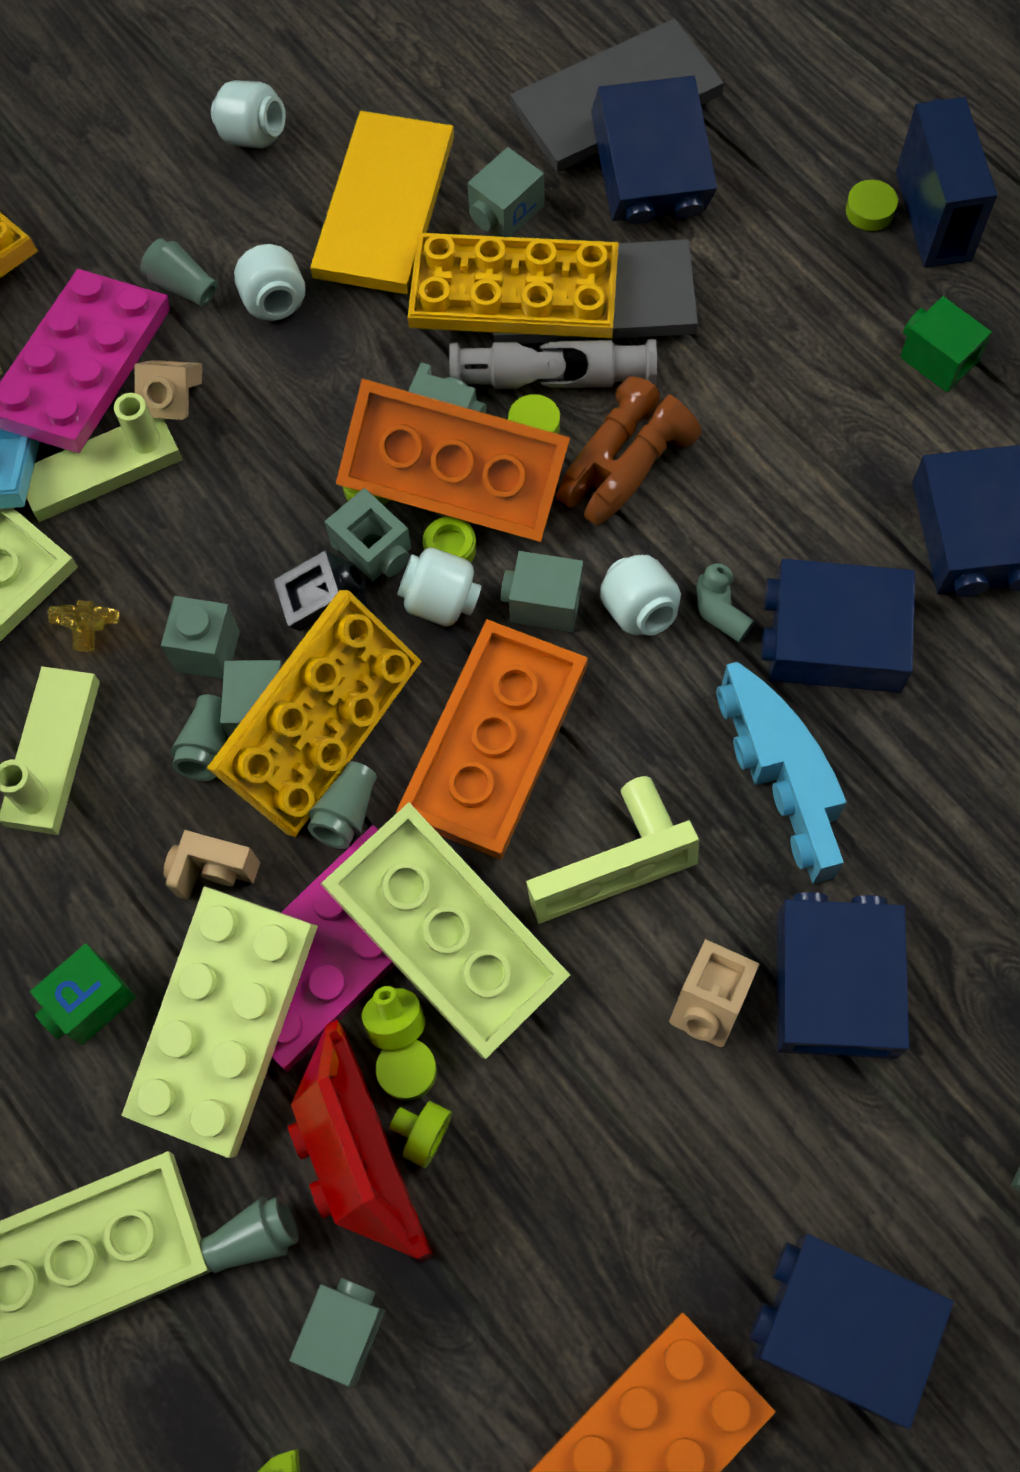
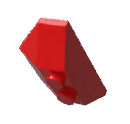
[288,1020,433,1261]

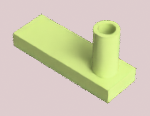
[26,393,183,522]
[0,666,100,835]
[526,776,699,924]

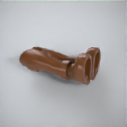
[555,376,702,527]

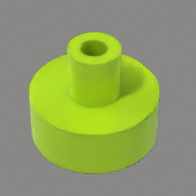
[362,986,425,1050]
[389,1101,452,1168]

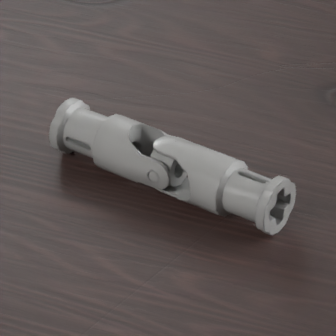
[449,339,657,390]

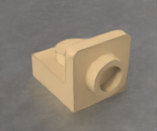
[135,360,202,420]
[163,830,261,900]
[669,939,760,1047]

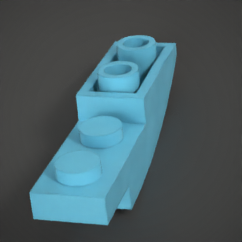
[716,662,847,884]

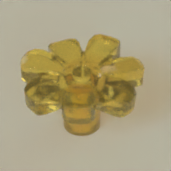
[48,600,119,651]

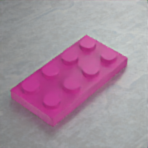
[0,269,170,454]
[272,825,395,1072]

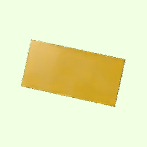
[310,111,454,295]
[407,233,619,338]
[207,590,422,837]

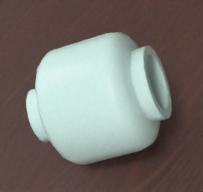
[211,80,286,148]
[234,244,305,321]
[397,547,481,627]
[600,555,681,635]

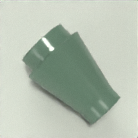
[140,238,218,307]
[170,694,227,781]
[308,761,377,849]
[201,1196,299,1274]

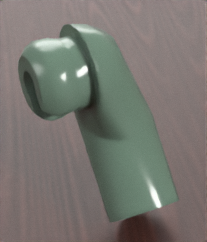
[696,563,755,643]

